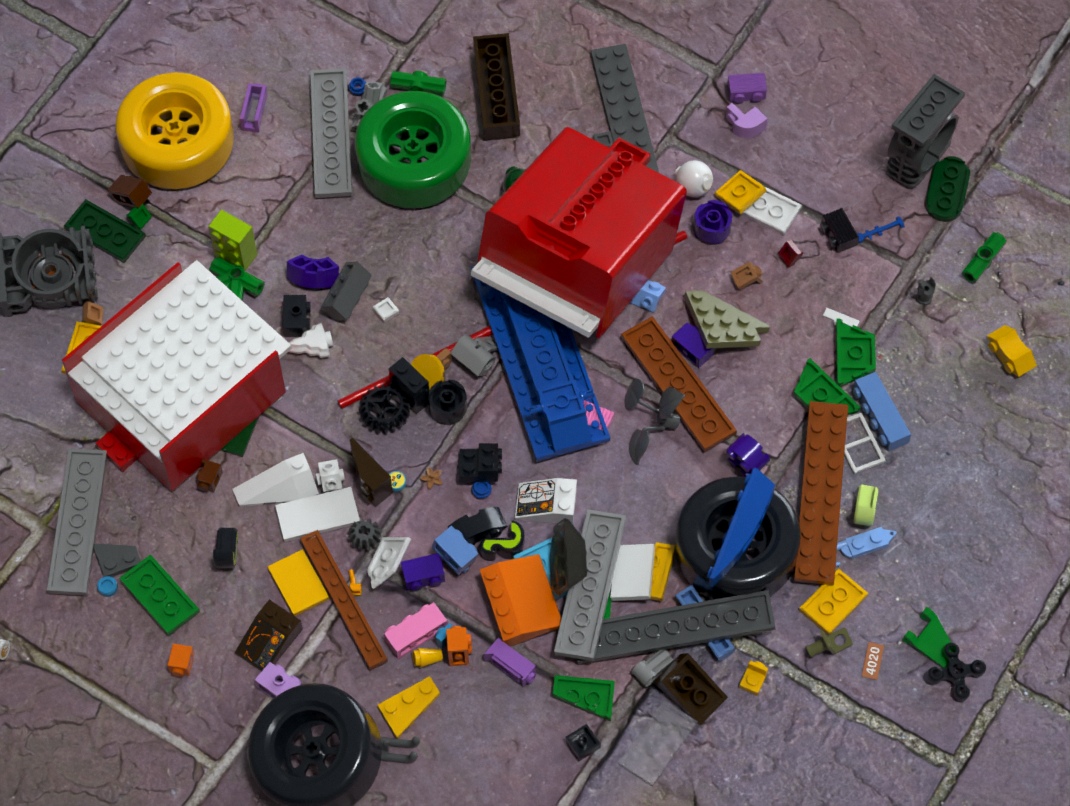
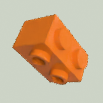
[446,626,472,666]

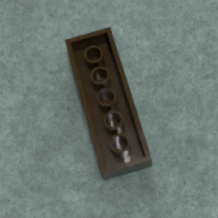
[473,33,520,140]

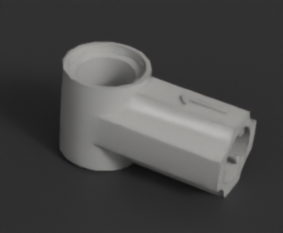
[632,650,673,687]

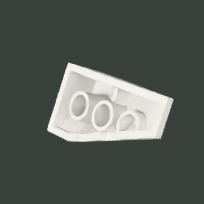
[232,453,319,507]

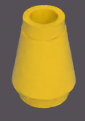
[412,648,443,668]

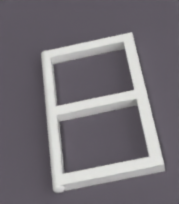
[844,413,886,474]

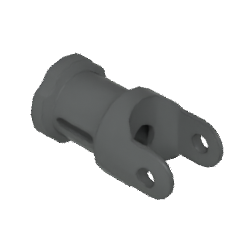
[916,277,936,305]

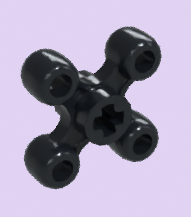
[927,642,986,701]

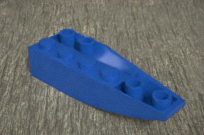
[707,468,775,587]

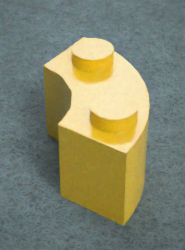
[987,325,1037,377]

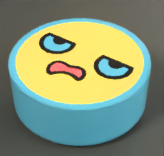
[389,471,406,492]

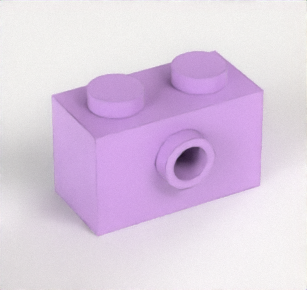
[255,662,301,699]

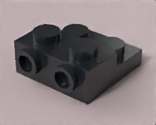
[459,443,502,482]

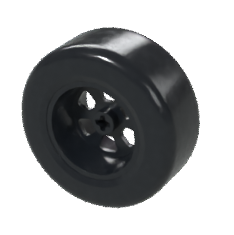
[675,477,801,600]
[248,683,382,806]

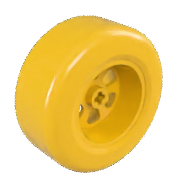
[116,72,234,189]

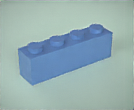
[853,372,911,451]

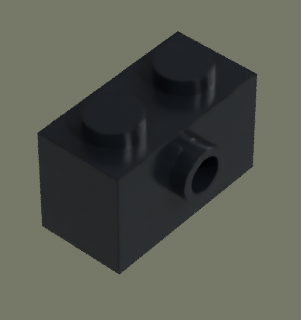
[283,295,311,337]

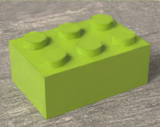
[208,209,258,271]

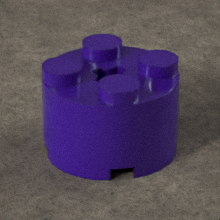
[694,200,732,244]
[726,433,770,477]

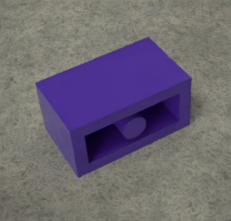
[671,322,715,369]
[401,553,445,591]

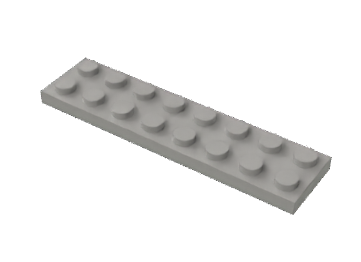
[310,68,352,198]
[47,448,107,596]
[554,510,626,661]

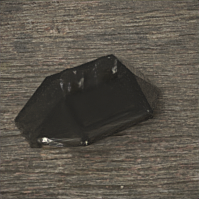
[550,518,588,596]

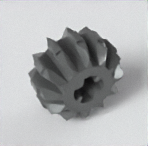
[348,518,382,552]

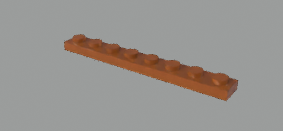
[300,530,388,670]

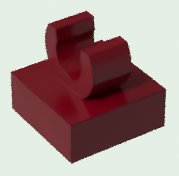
[778,240,804,267]

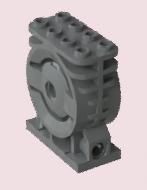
[887,74,965,188]
[0,226,98,317]

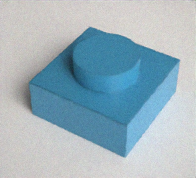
[435,623,453,649]

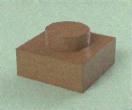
[83,301,103,325]

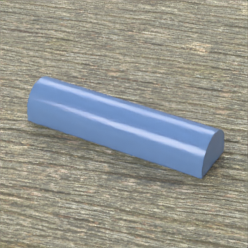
[675,585,735,661]

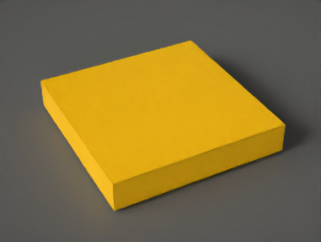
[714,170,767,215]

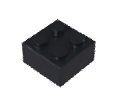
[566,724,601,761]

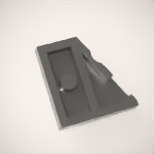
[94,544,141,577]

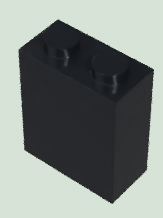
[388,357,429,414]

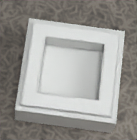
[373,297,399,323]

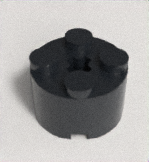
[428,379,467,425]

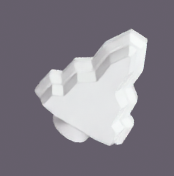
[289,323,333,358]

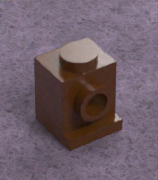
[196,459,223,493]

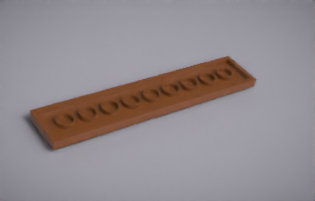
[794,401,848,585]

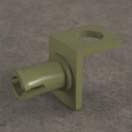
[806,627,853,658]

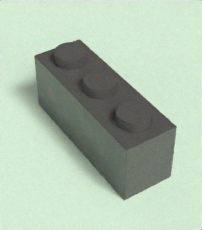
[321,261,372,321]

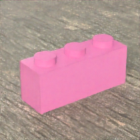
[384,602,447,659]

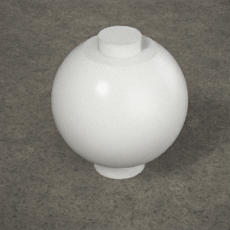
[675,160,713,197]

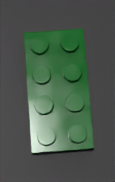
[119,554,200,636]

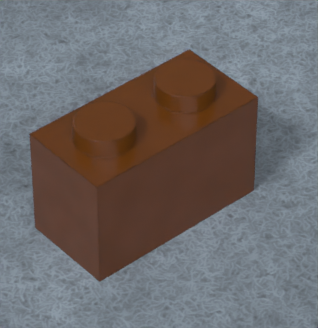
[107,175,152,208]

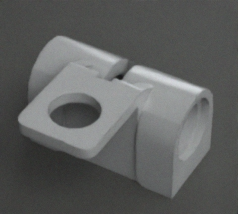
[451,334,498,376]

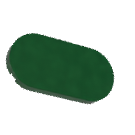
[926,156,970,222]

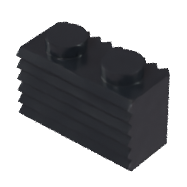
[820,208,859,253]

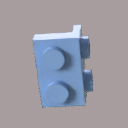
[630,280,666,312]

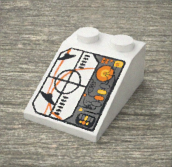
[515,478,577,525]

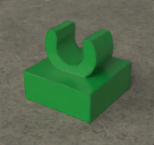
[126,204,152,229]

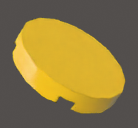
[411,354,444,390]

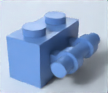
[432,526,478,575]

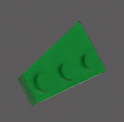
[553,675,615,721]

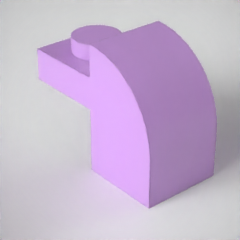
[726,103,768,138]

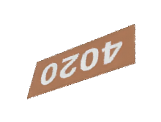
[862,642,884,680]

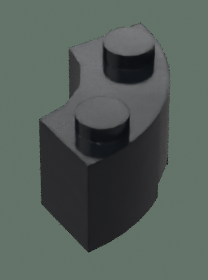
[447,507,508,545]

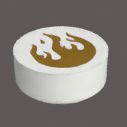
[0,639,10,660]

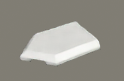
[367,537,411,589]

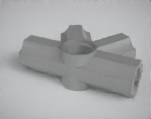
[352,81,387,132]

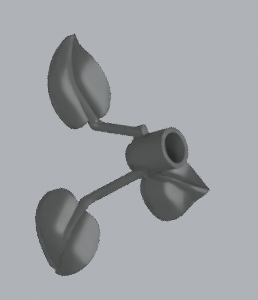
[625,378,685,465]

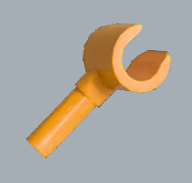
[349,569,362,595]

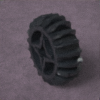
[359,384,411,434]

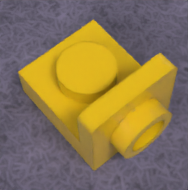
[739,661,768,696]

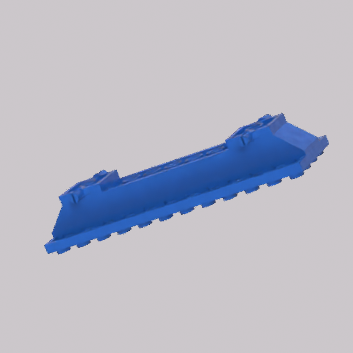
[471,266,610,462]

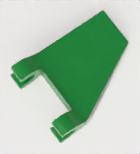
[902,607,954,668]

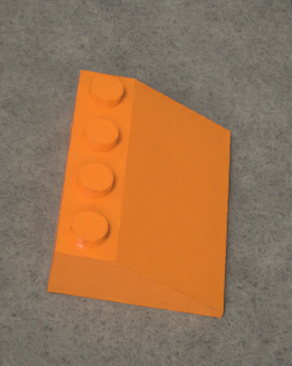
[479,554,562,647]

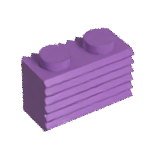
[728,73,767,103]

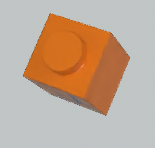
[167,643,195,677]

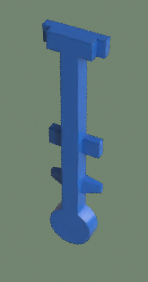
[857,216,905,243]

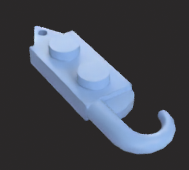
[836,527,897,566]

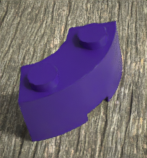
[287,254,339,289]

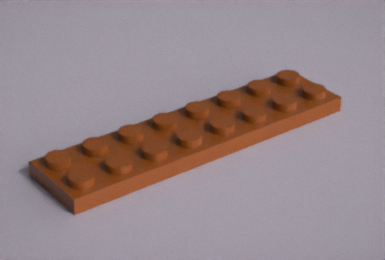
[621,316,737,452]

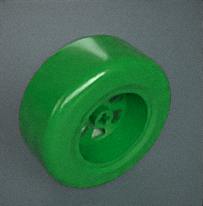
[355,91,471,208]

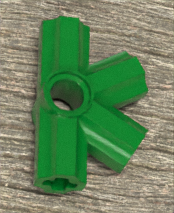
[209,257,265,301]

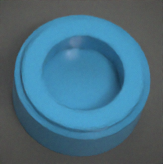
[97,576,118,597]

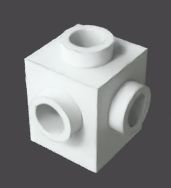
[316,459,345,492]

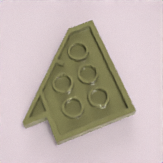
[684,290,770,348]

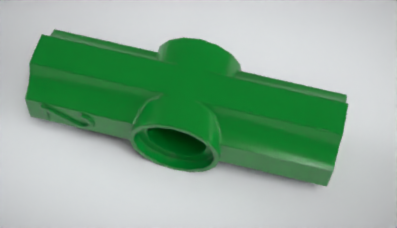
[390,71,447,95]
[962,232,1007,283]

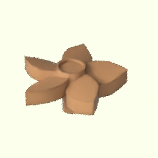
[420,467,443,490]

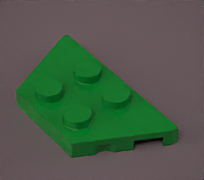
[836,318,876,387]
[793,358,860,414]

